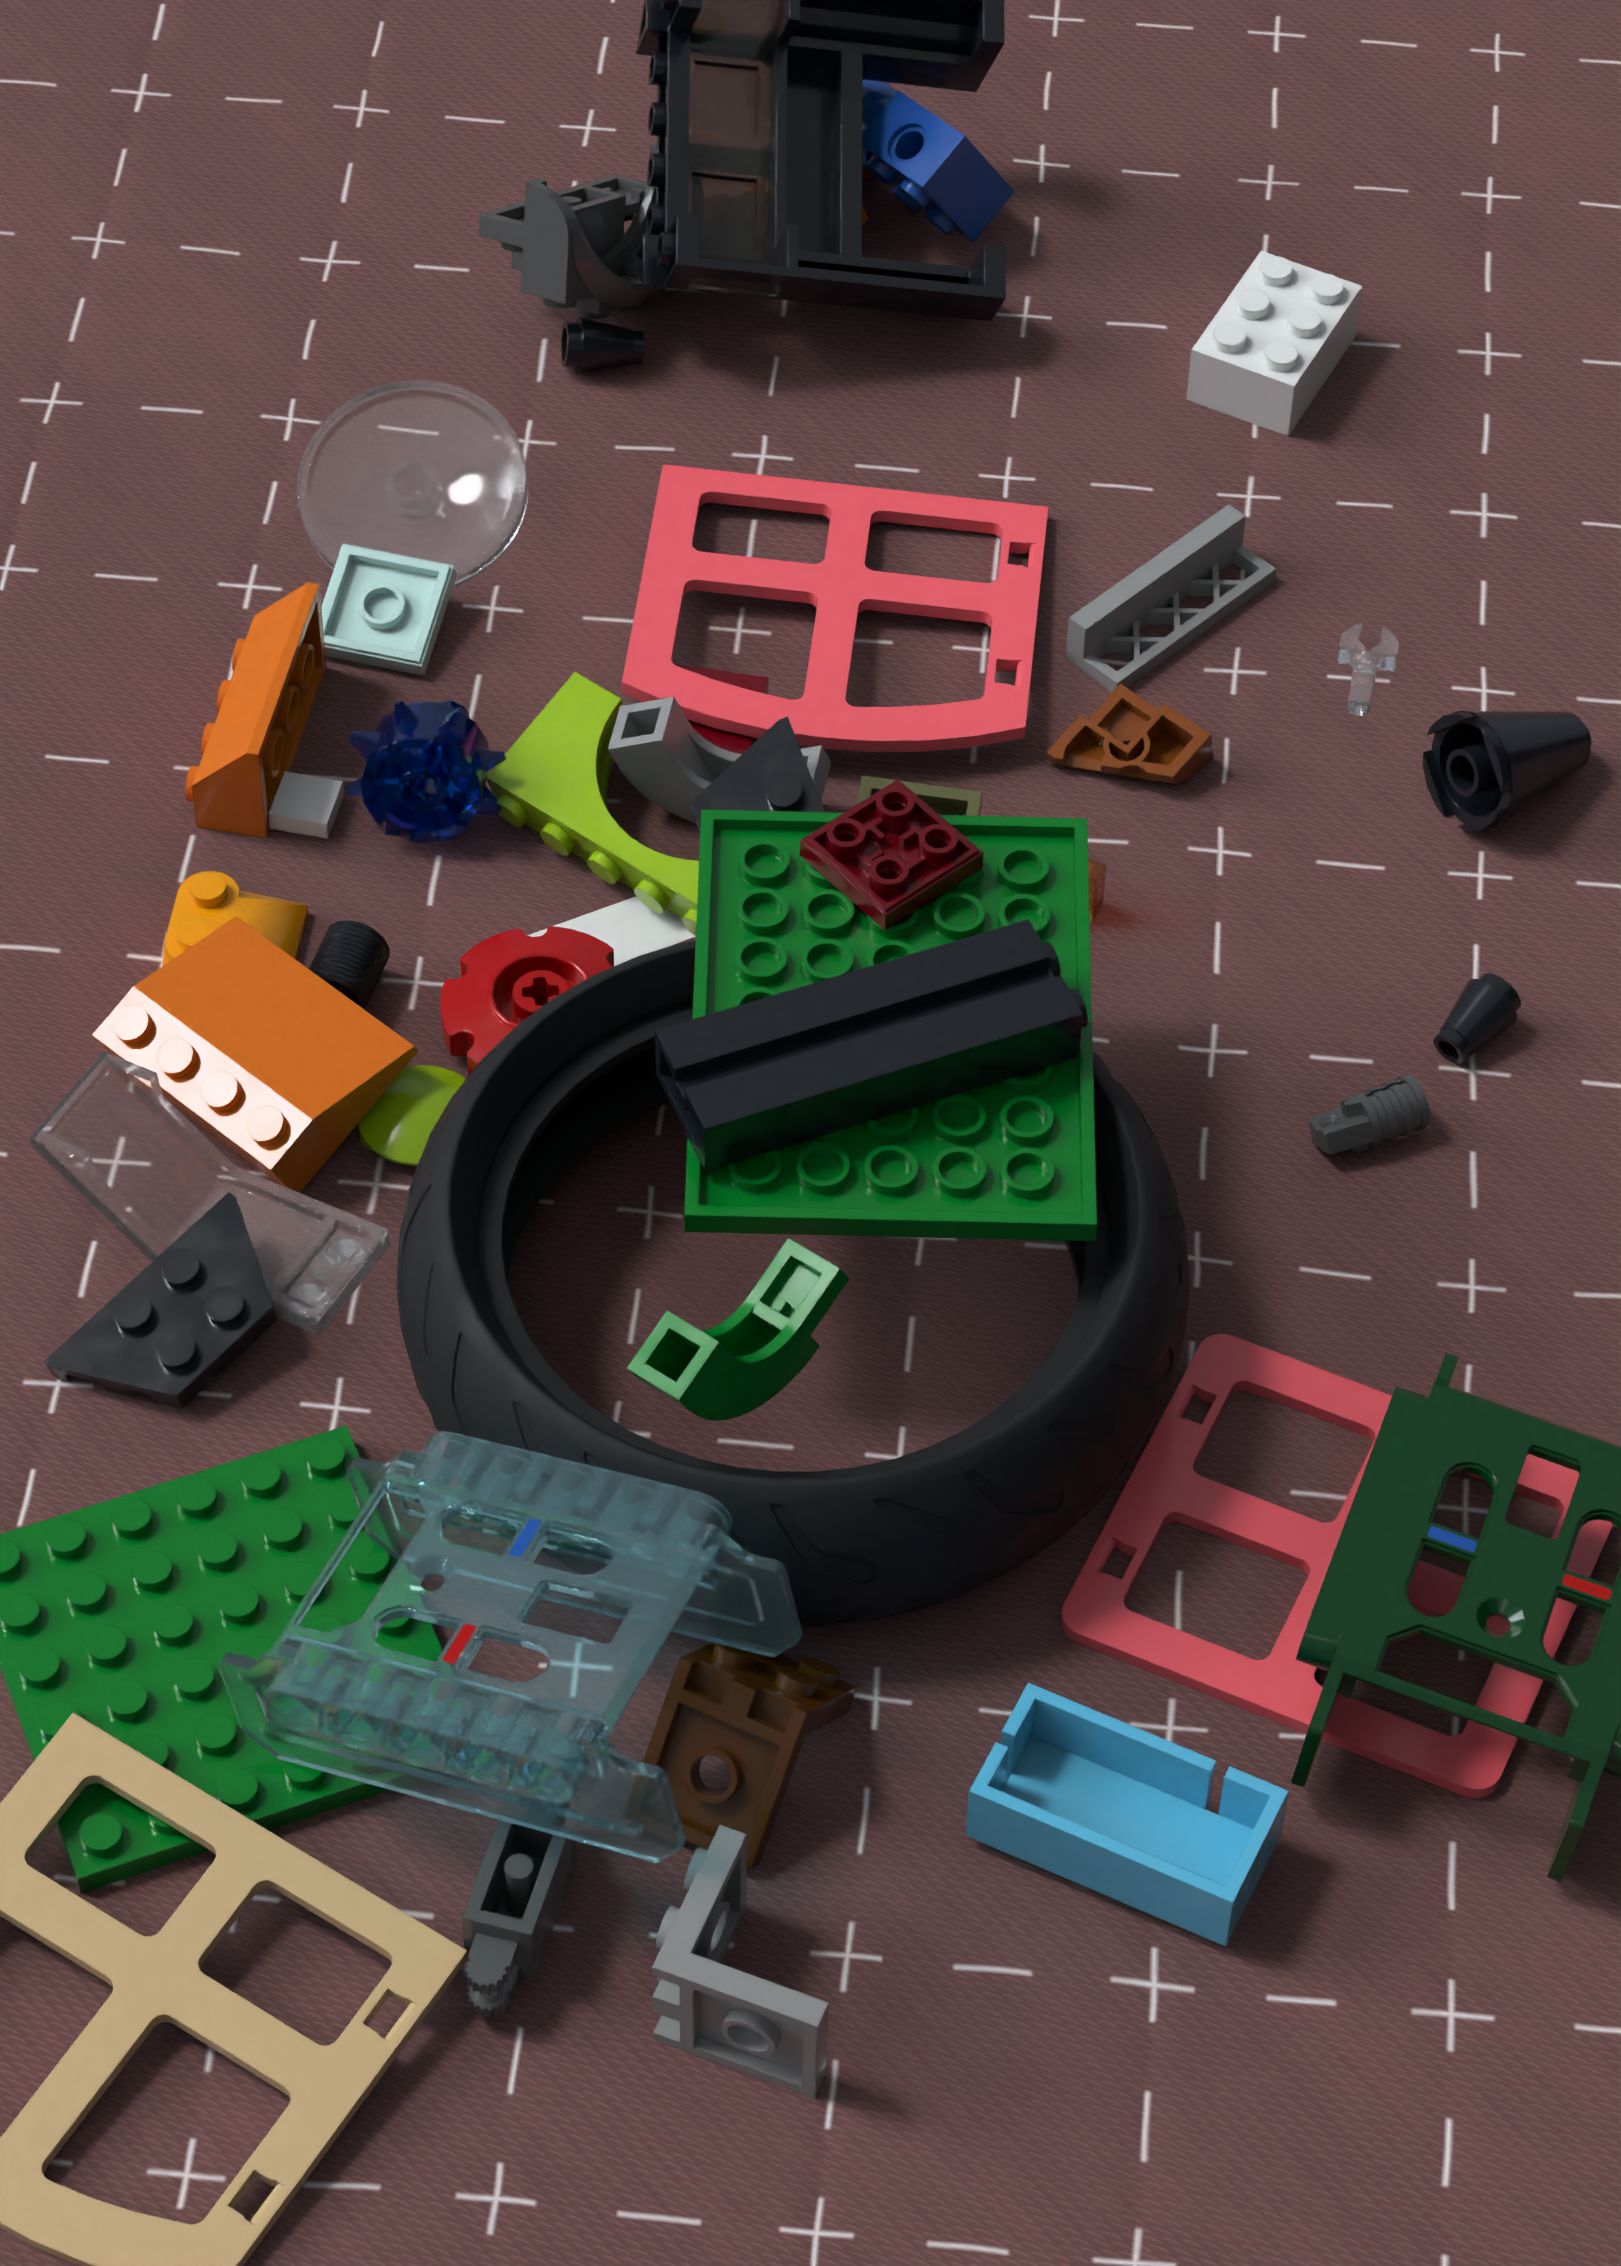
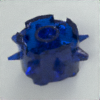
[346,700,506,843]

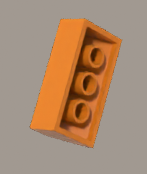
[185,582,327,838]

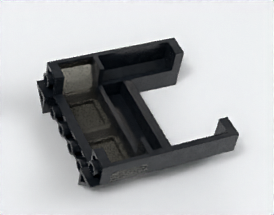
[633,0,1006,321]

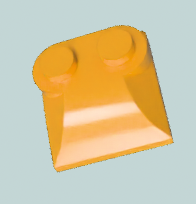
[162,871,309,966]

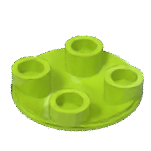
[358,1065,466,1168]

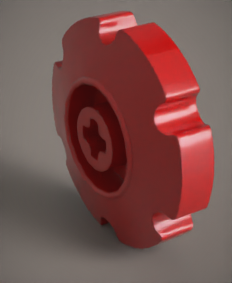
[440,926,614,1076]

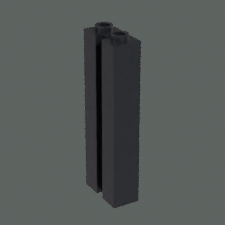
[655,919,1088,1172]

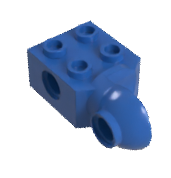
[862,80,1015,242]

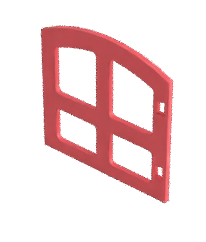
[621,464,1048,752]

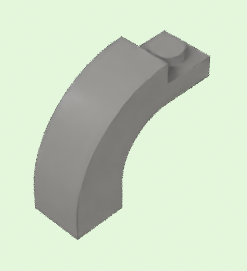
[608,697,831,823]

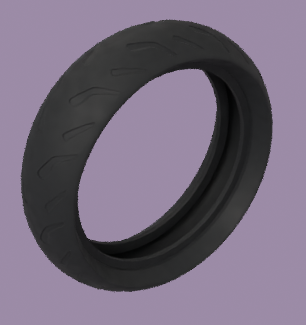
[396,940,1190,1626]

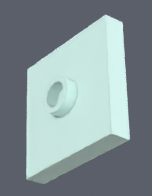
[322,543,457,676]

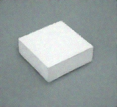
[268,771,344,839]

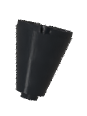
[1422,711,1592,831]

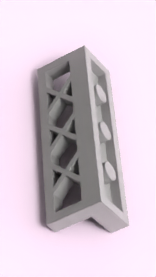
[1065,504,1276,692]

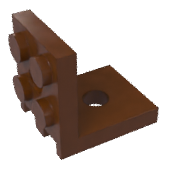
[625,1631,857,1869]

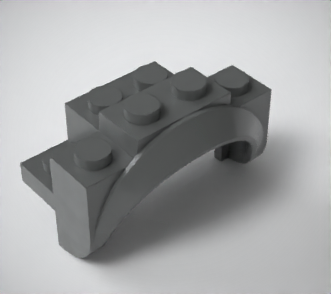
[479,144,703,319]

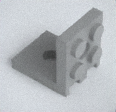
[652,1825,829,2099]

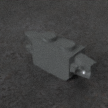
[462,1776,578,2019]

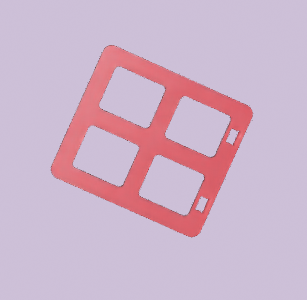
[1061,1334,1615,1799]

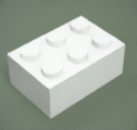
[1186,251,1362,436]

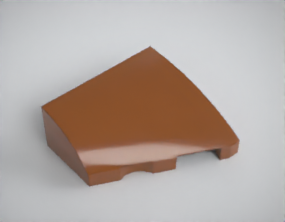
[1046,683,1214,784]

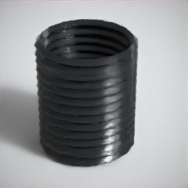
[309,920,390,1010]

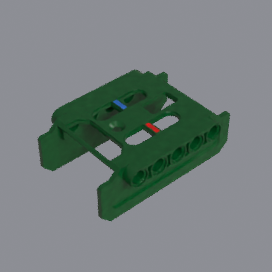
[1291,1353,1621,1882]

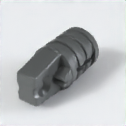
[1309,1074,1430,1155]

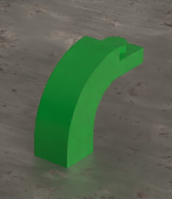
[627,1238,850,1421]

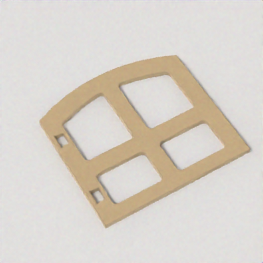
[0,1713,468,2266]

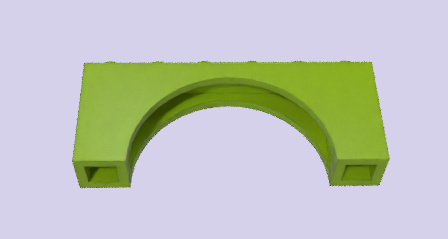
[486,672,699,936]

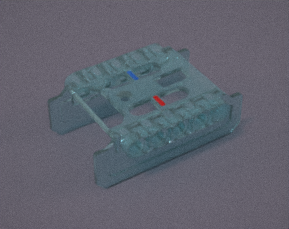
[218,1431,803,1863]

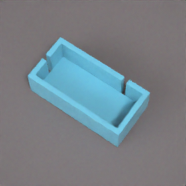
[966,1683,1289,1947]

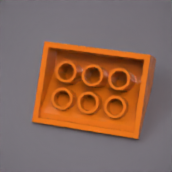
[92,916,418,1197]

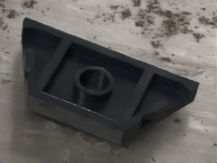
[690,717,825,832]
[44,1192,278,1408]

